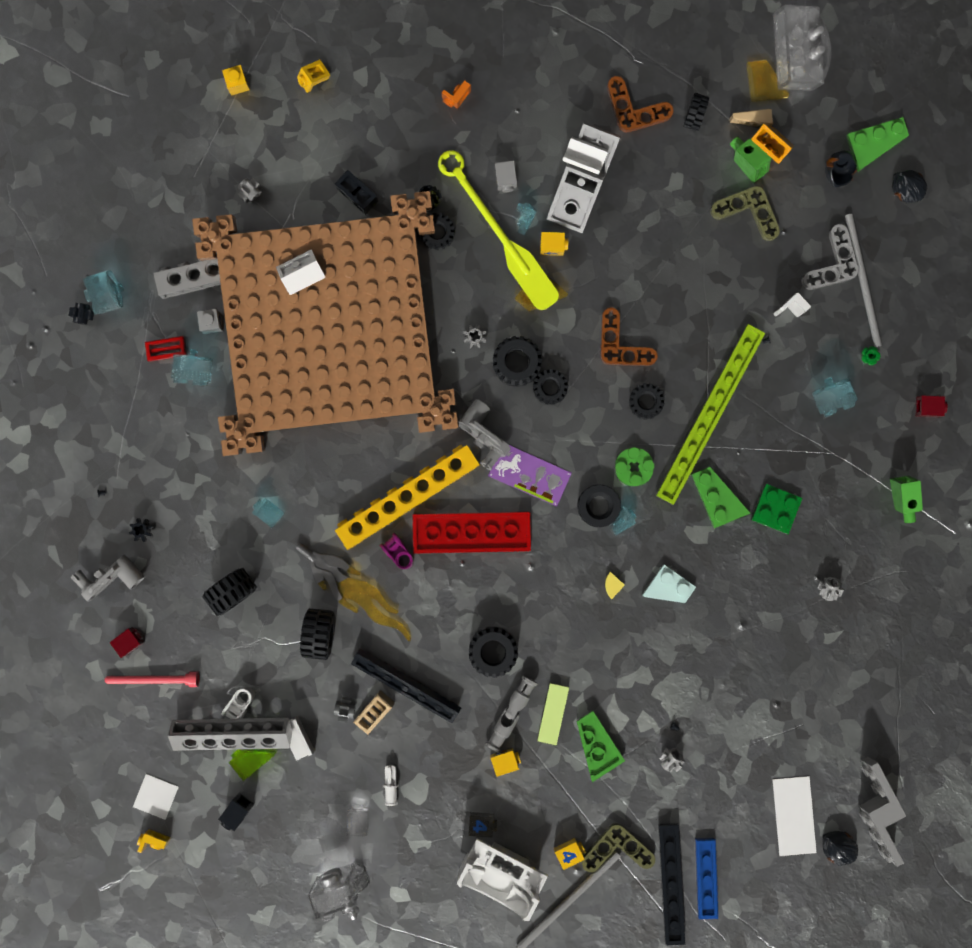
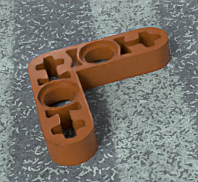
[607,76,674,133]
[600,308,658,366]

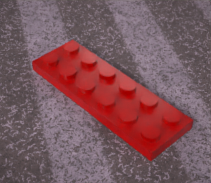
[413,512,531,554]

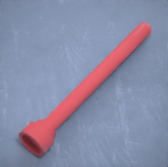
[104,671,199,687]

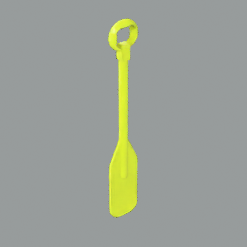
[438,150,559,310]

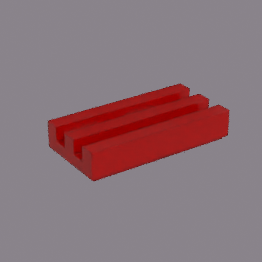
[145,336,187,362]

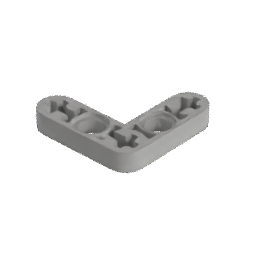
[802,224,858,290]

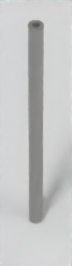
[845,214,882,347]
[516,851,621,948]

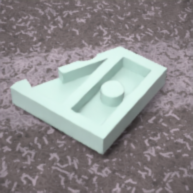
[642,564,696,603]

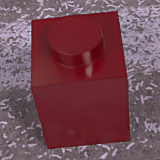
[915,396,948,418]
[109,627,145,658]

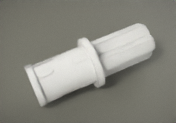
[383,765,399,806]

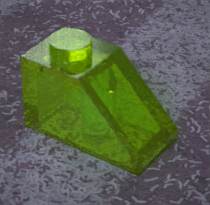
[228,749,276,781]

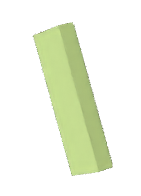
[537,683,569,745]

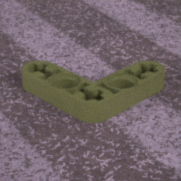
[710,186,780,241]
[582,823,655,873]

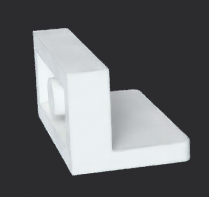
[562,136,609,174]
[276,249,325,295]
[773,292,811,317]
[289,716,315,761]

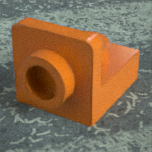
[442,80,471,109]

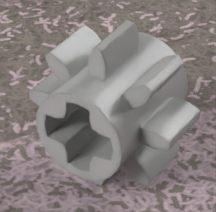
[237,178,261,202]
[463,325,486,349]
[818,577,844,601]
[659,747,685,772]

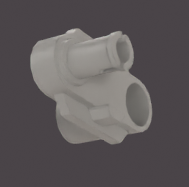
[458,399,511,470]
[71,555,145,602]

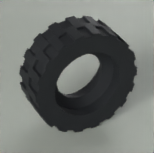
[577,484,621,527]

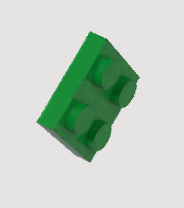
[751,484,803,535]

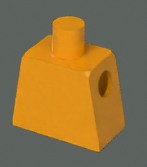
[751,124,794,164]

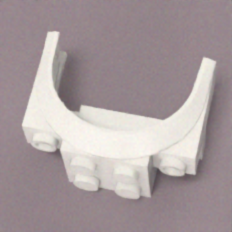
[457,838,548,921]

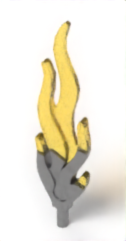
[296,543,411,641]

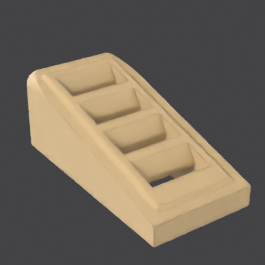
[730,109,773,127]
[353,690,395,735]

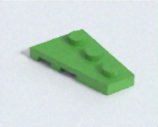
[846,117,909,172]
[691,467,750,528]
[576,710,625,782]

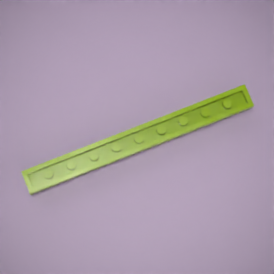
[656,324,765,505]

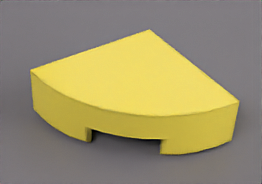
[605,572,625,599]

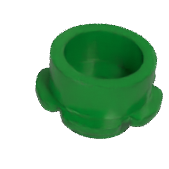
[861,346,881,365]

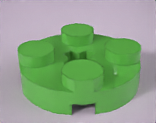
[615,447,654,486]

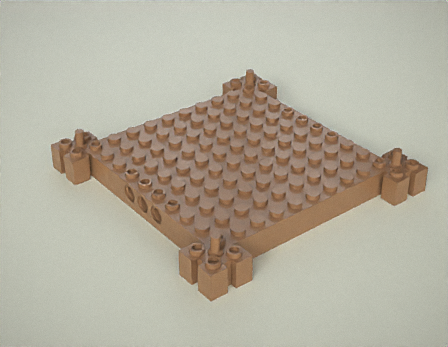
[192,191,458,456]

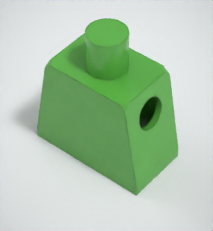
[730,136,772,184]
[890,476,923,523]

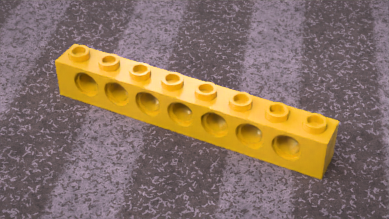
[335,444,480,550]

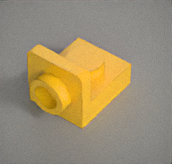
[297,59,330,93]
[137,829,171,853]

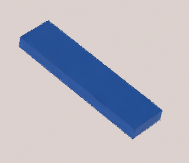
[695,838,719,919]

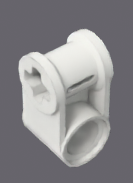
[221,686,255,719]

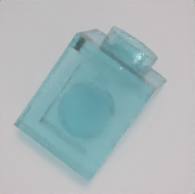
[517,203,536,236]
[252,498,285,528]
[611,507,637,536]

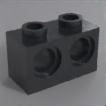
[335,170,378,215]
[218,793,254,831]

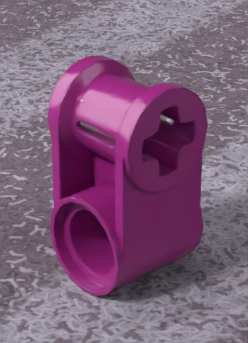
[379,533,414,569]

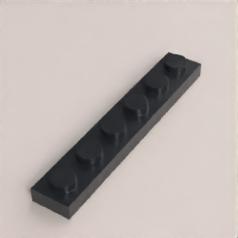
[351,648,461,723]
[658,823,686,946]

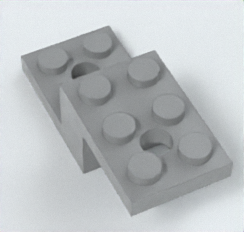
[547,122,621,233]
[859,756,906,867]

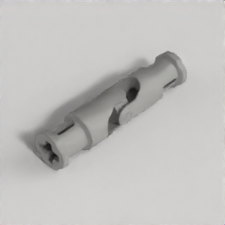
[485,675,538,753]

